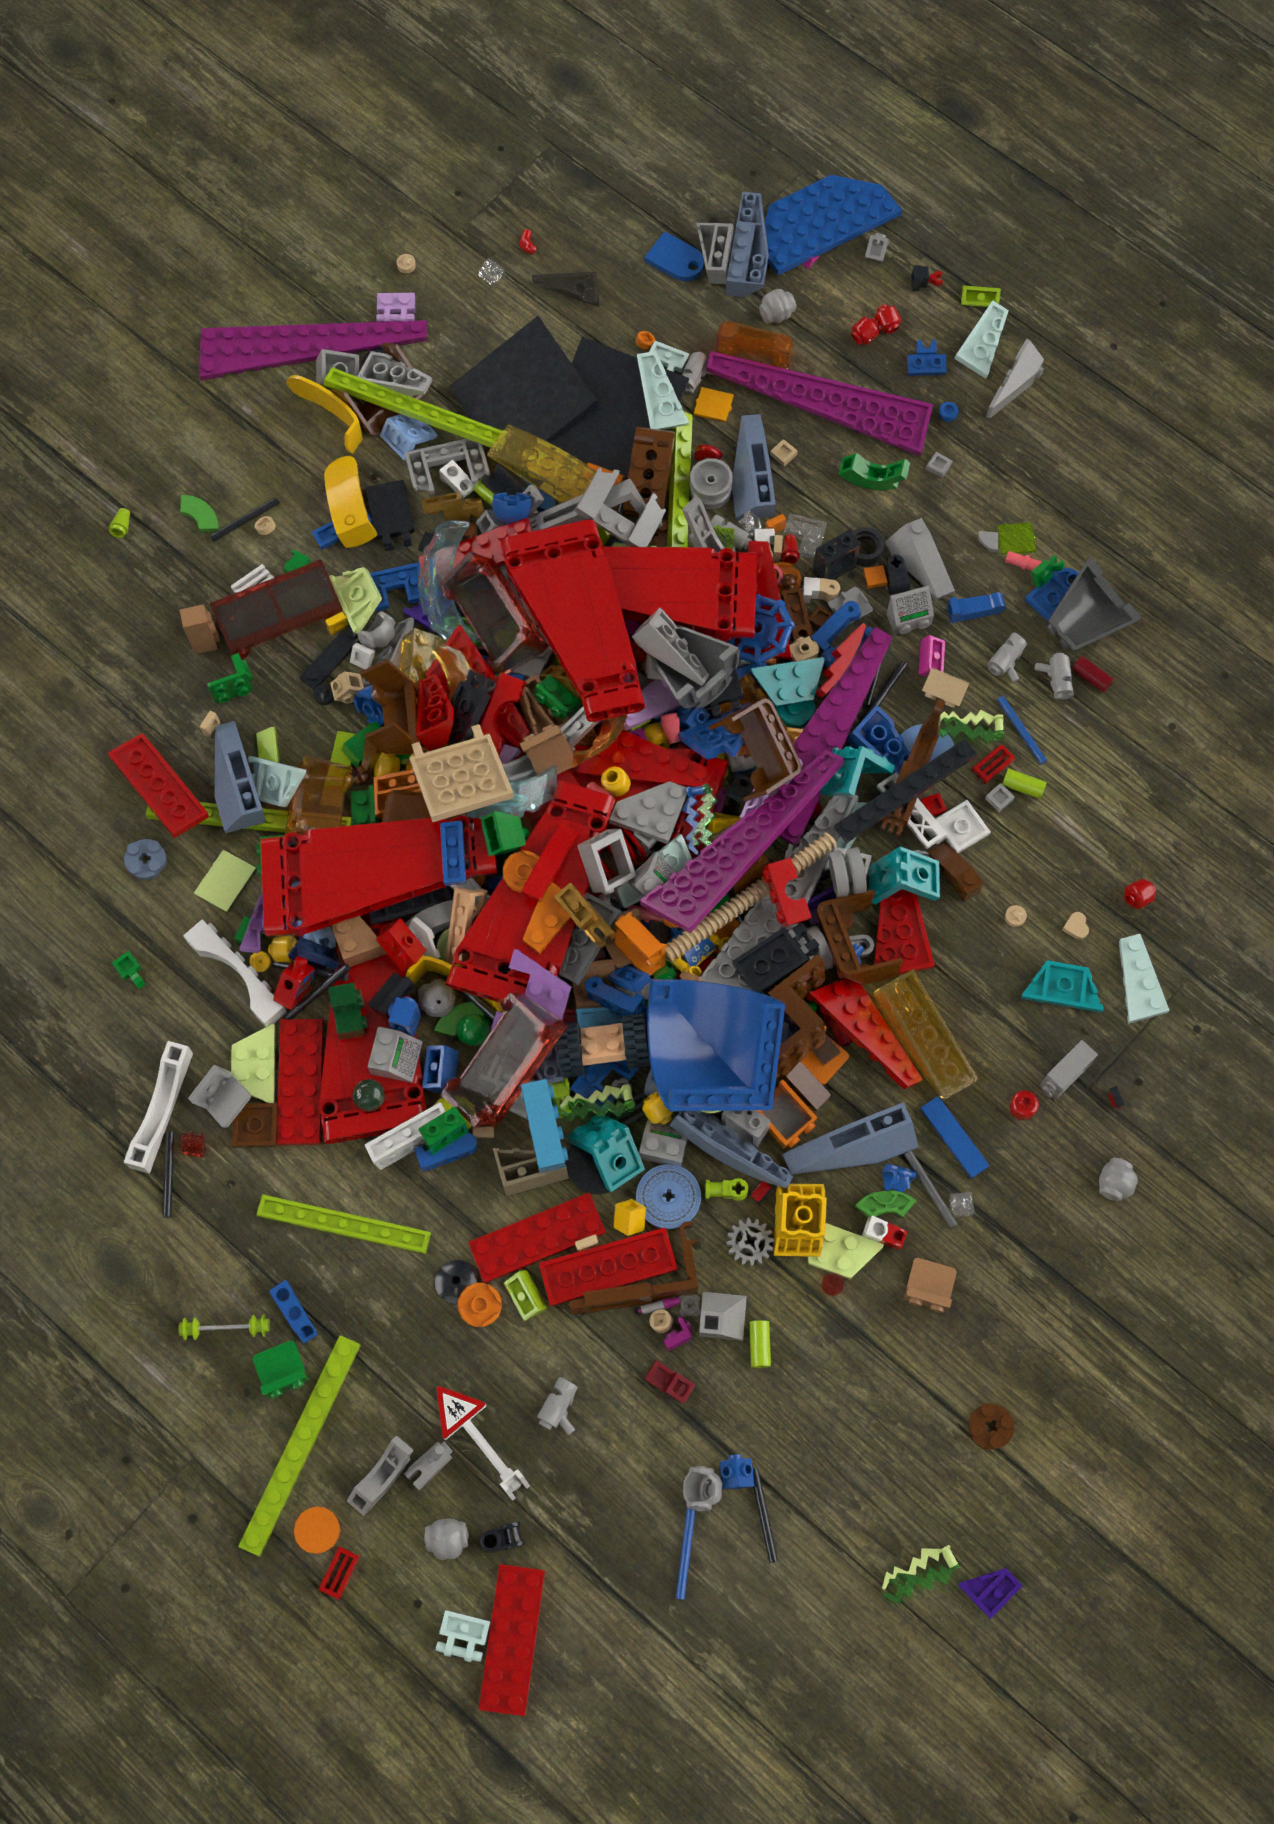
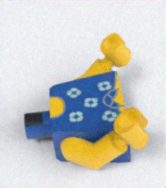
[667,927,730,976]

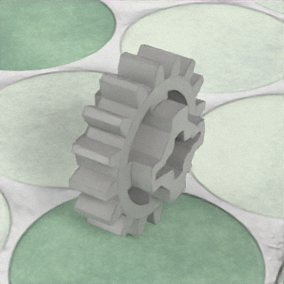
[726,1218,774,1267]

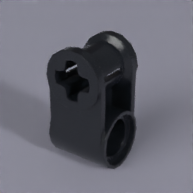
[885,554,911,595]
[480,1521,526,1553]

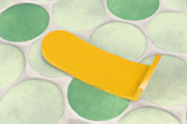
[286,375,363,454]
[324,456,377,548]
[406,956,506,1013]

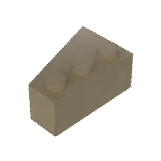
[493,1148,569,1196]

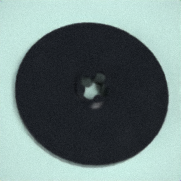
[566,1144,622,1195]

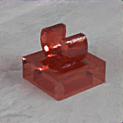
[181,1131,206,1157]

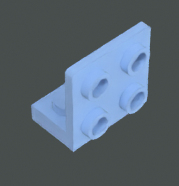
[380,414,438,461]

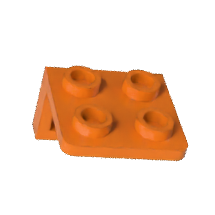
[801,1026,849,1085]

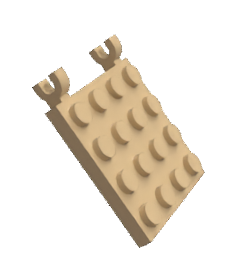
[409,724,514,822]

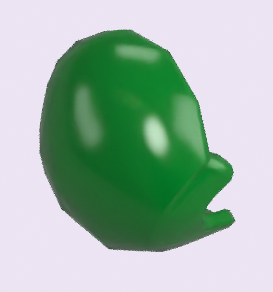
[456,1014,491,1046]

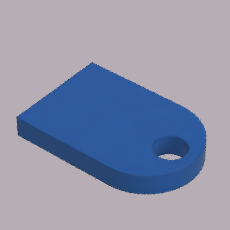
[644,231,704,281]
[1024,568,1079,621]

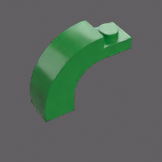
[838,453,910,490]

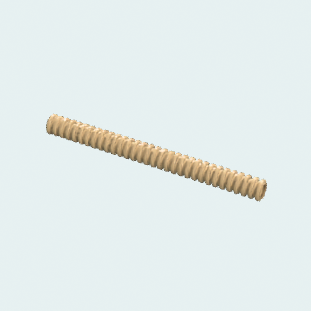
[666,833,836,963]

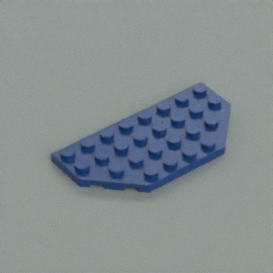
[758,175,902,275]

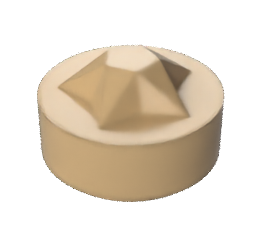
[397,254,416,274]
[255,516,276,535]
[1005,905,1027,927]
[649,1309,673,1333]

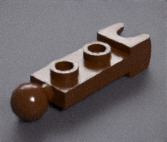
[781,574,813,644]

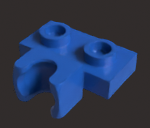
[907,340,947,376]

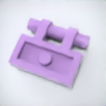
[376,293,415,322]

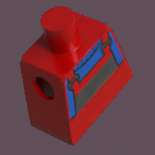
[273,956,315,1010]

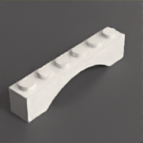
[183,919,287,1027]
[124,1041,193,1174]

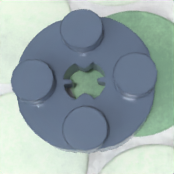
[124,839,167,880]

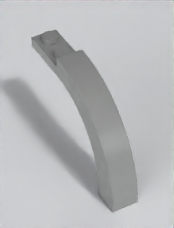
[682,497,738,595]
[502,707,599,790]

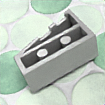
[696,223,735,284]

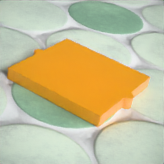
[694,387,734,423]

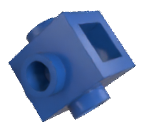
[677,706,710,731]
[720,1454,754,1489]

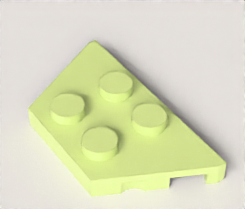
[327,567,382,635]
[231,1024,276,1103]
[807,1223,884,1280]

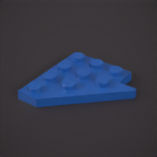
[678,703,750,759]

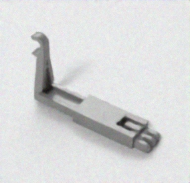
[529,479,662,531]

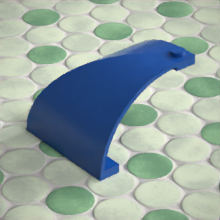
[647,979,785,1111]

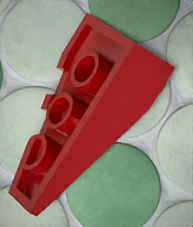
[416,673,454,752]

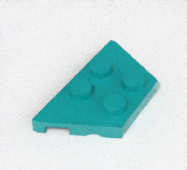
[749,657,824,706]
[1021,960,1104,1013]

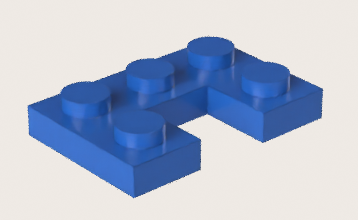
[370,562,428,612]
[570,1056,640,1115]

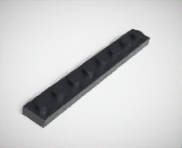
[834,739,977,844]

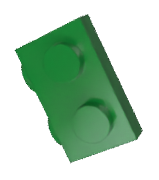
[207,653,254,703]
[253,1340,309,1399]

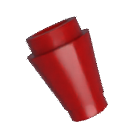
[781,534,800,565]

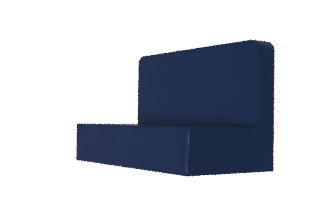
[288,937,340,970]

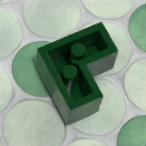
[328,982,368,1040]

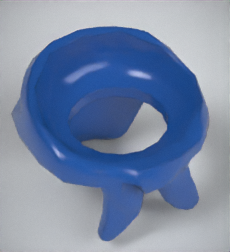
[882,1164,916,1193]

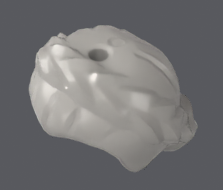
[417,979,456,1017]

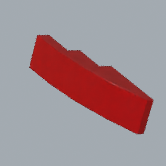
[816,623,866,698]
[521,824,580,902]

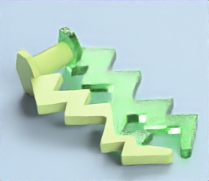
[940,710,1005,744]
[558,1084,636,1122]
[882,1545,960,1604]

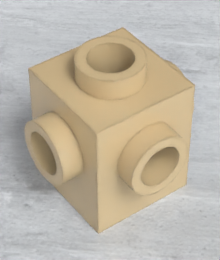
[790,636,820,662]
[330,671,364,704]

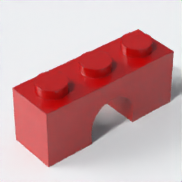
[762,857,812,928]

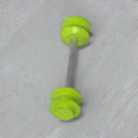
[179,1314,270,1340]

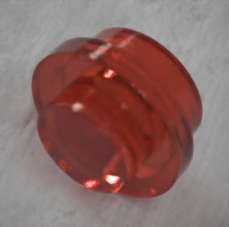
[821,1273,844,1296]

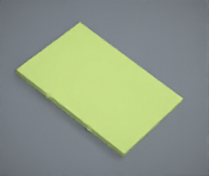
[194,850,256,912]

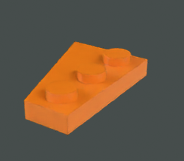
[523,883,571,955]

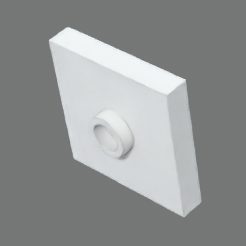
[935,800,991,853]

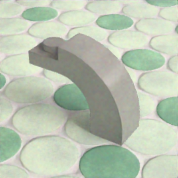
[476,485,544,534]
[405,900,476,935]
[347,1436,414,1516]

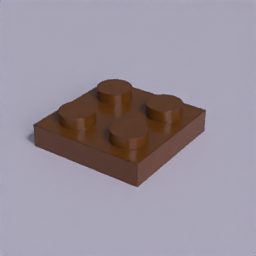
[232,1103,278,1148]

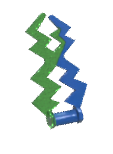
[682,784,718,855]

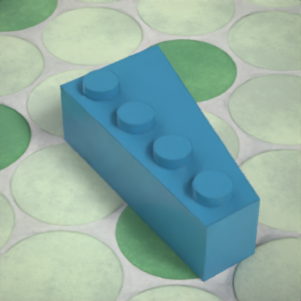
[521,1079,568,1173]

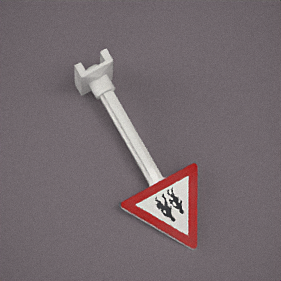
[437,1386,530,1501]

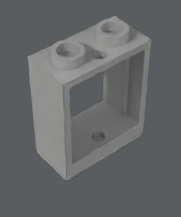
[577,829,636,895]
[1040,1040,1098,1100]
[721,1110,771,1149]

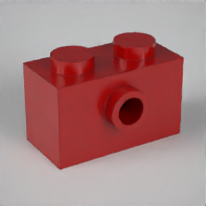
[375,918,427,971]

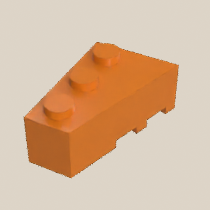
[373,769,421,820]

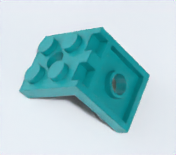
[820,746,895,796]
[868,846,940,904]
[567,1114,645,1192]

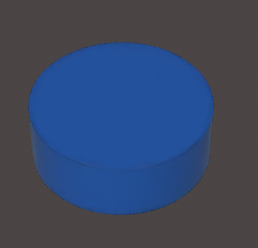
[939,402,959,422]

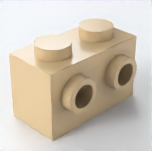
[922,667,969,708]

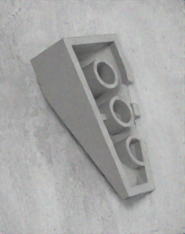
[986,339,1044,419]
[357,351,433,396]
[884,518,955,600]
[632,608,709,686]
[362,617,414,688]

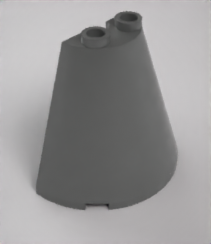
[1046,557,1142,651]
[649,624,740,709]

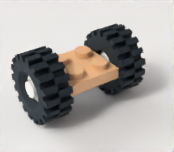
[556,1013,651,1078]

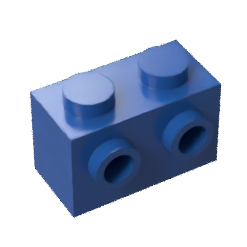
[388,997,421,1037]
[422,1045,459,1093]

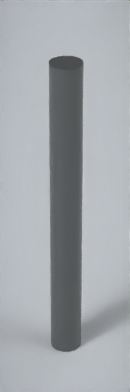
[904,1150,958,1229]

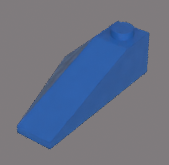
[846,705,910,775]

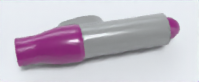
[638,1297,681,1314]

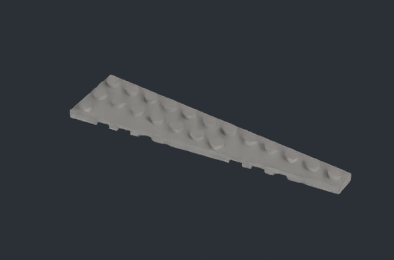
[700,794,858,994]

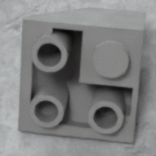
[699,1292,747,1341]

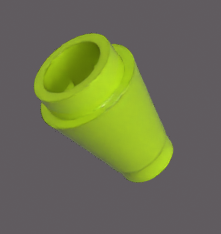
[109,508,130,538]

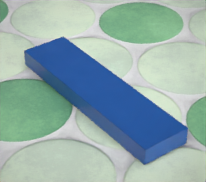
[920,1096,990,1179]

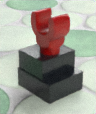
[911,265,943,291]

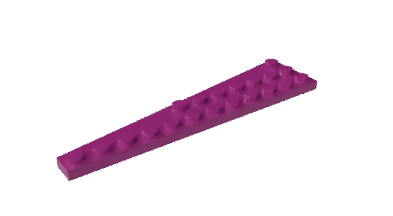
[199,320,427,381]
[706,351,933,456]
[778,627,892,847]
[640,750,844,933]

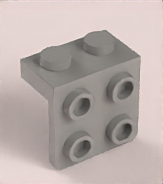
[188,1065,251,1128]

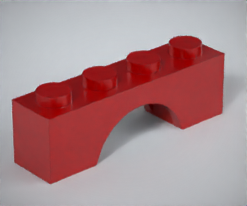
[473,672,527,758]

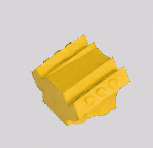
[773,1184,826,1257]

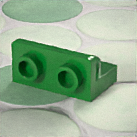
[532,674,580,720]
[351,785,381,825]
[418,1107,469,1155]

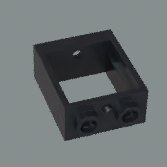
[813,530,860,580]

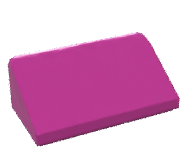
[918,635,945,676]

